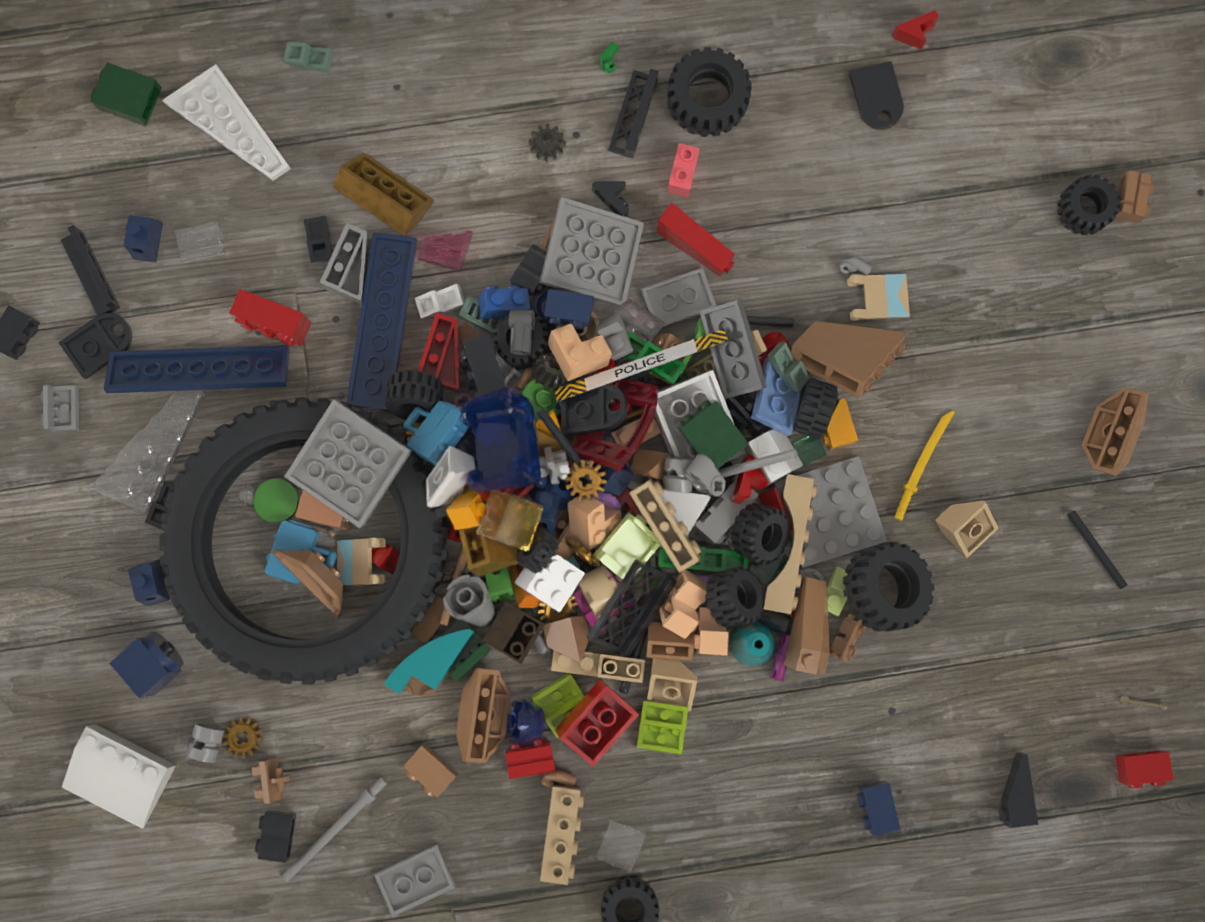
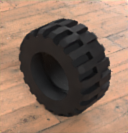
[667,47,752,137]
[843,542,934,632]

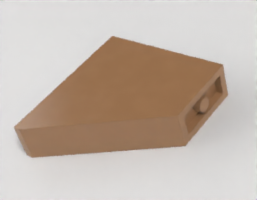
[791,321,906,398]

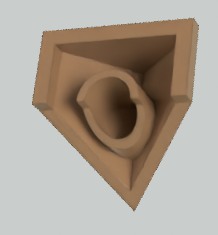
[632,449,669,482]
[542,616,589,663]

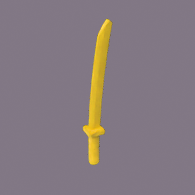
[894,411,955,521]

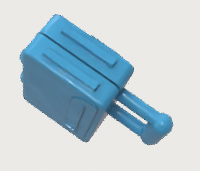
[403,401,471,466]
[264,520,337,584]

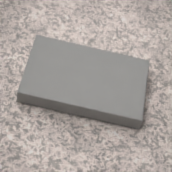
[640,267,717,331]
[374,843,456,917]

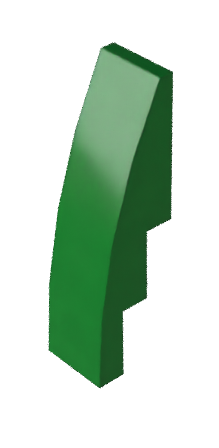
[623,331,686,385]
[658,546,748,573]

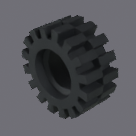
[516,527,559,574]

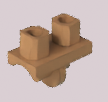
[252,758,290,804]

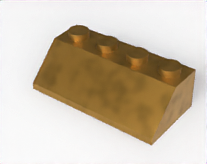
[333,153,434,235]

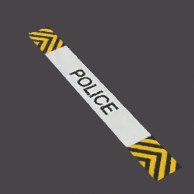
[555,329,728,402]

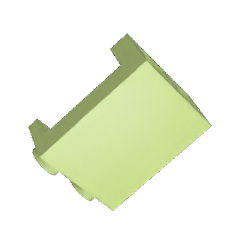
[593,512,664,580]

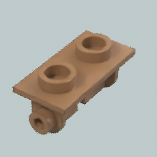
[830,614,866,663]

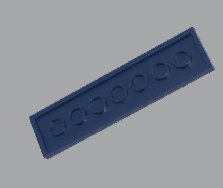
[346,233,418,411]
[104,345,290,393]

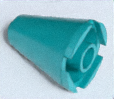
[730,621,775,666]

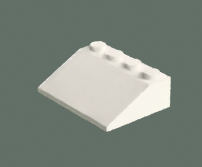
[654,370,746,461]
[62,725,176,829]

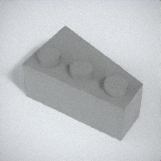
[319,222,368,305]
[692,479,758,546]

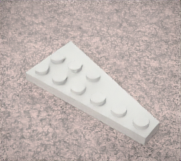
[162,64,291,181]

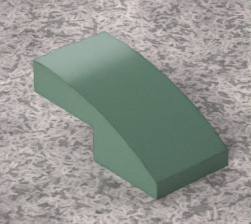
[283,42,334,73]
[767,342,810,392]

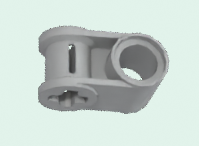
[685,454,725,497]

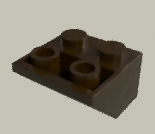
[482,601,545,664]

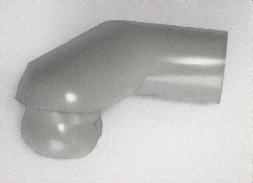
[533,622,552,655]

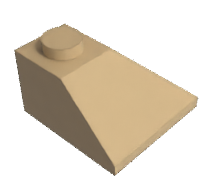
[935,500,999,558]
[646,658,698,711]

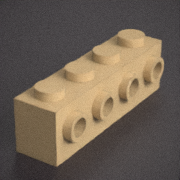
[630,479,701,573]
[540,784,584,885]

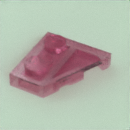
[418,230,473,272]

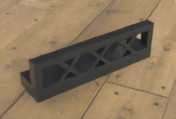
[608,69,659,159]
[61,225,120,316]

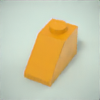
[821,398,858,450]
[446,485,488,530]

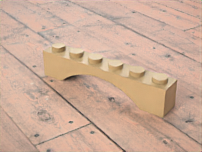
[763,474,817,614]

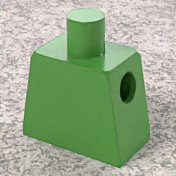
[485,567,516,604]

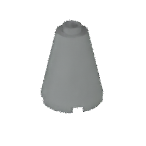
[443,575,496,627]

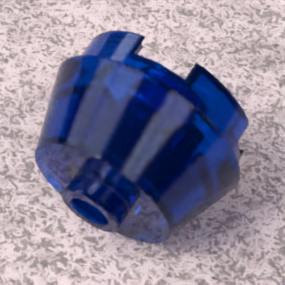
[507,699,546,746]

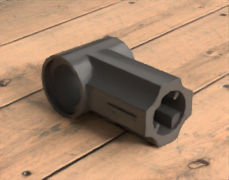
[509,310,535,356]

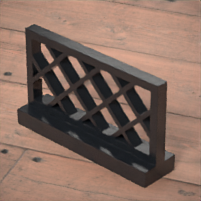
[587,559,677,658]

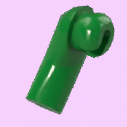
[599,42,619,74]

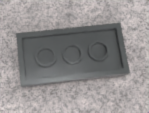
[699,298,767,399]

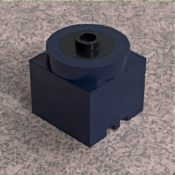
[109,631,184,698]

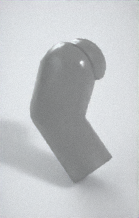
[839,257,873,275]

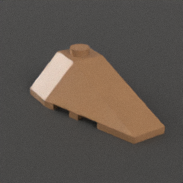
[783,577,830,675]

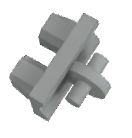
[531,446,570,484]

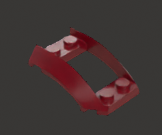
[573,378,658,474]

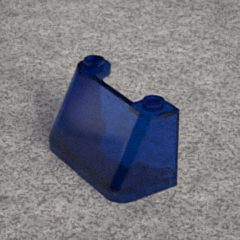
[461,386,541,493]

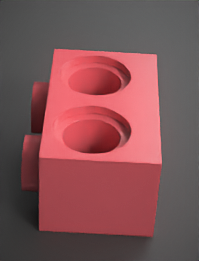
[667,143,700,197]

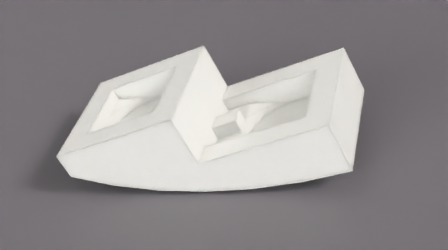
[415,284,465,319]

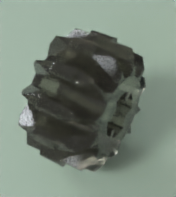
[529,123,566,162]
[531,352,567,391]

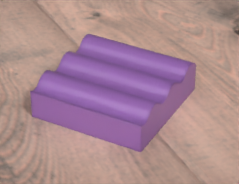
[590,491,622,511]

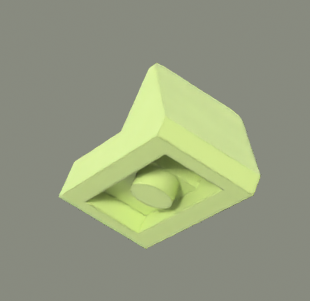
[827,566,847,617]

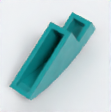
[384,629,475,694]

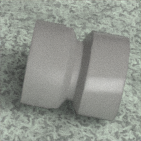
[662,456,694,493]
[186,723,225,763]

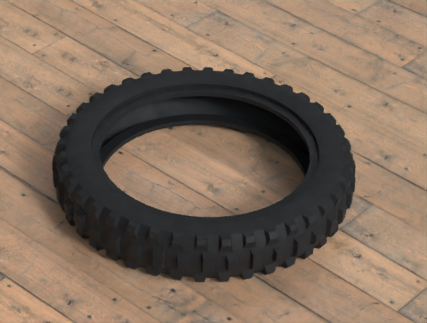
[159,397,449,685]

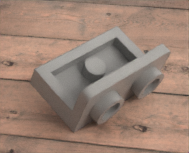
[40,385,79,432]

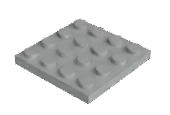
[539,197,644,308]
[284,399,412,528]
[773,456,887,568]

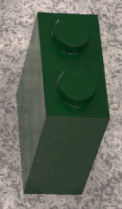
[90,62,162,127]
[676,399,749,469]

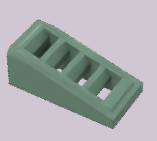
[459,296,505,335]

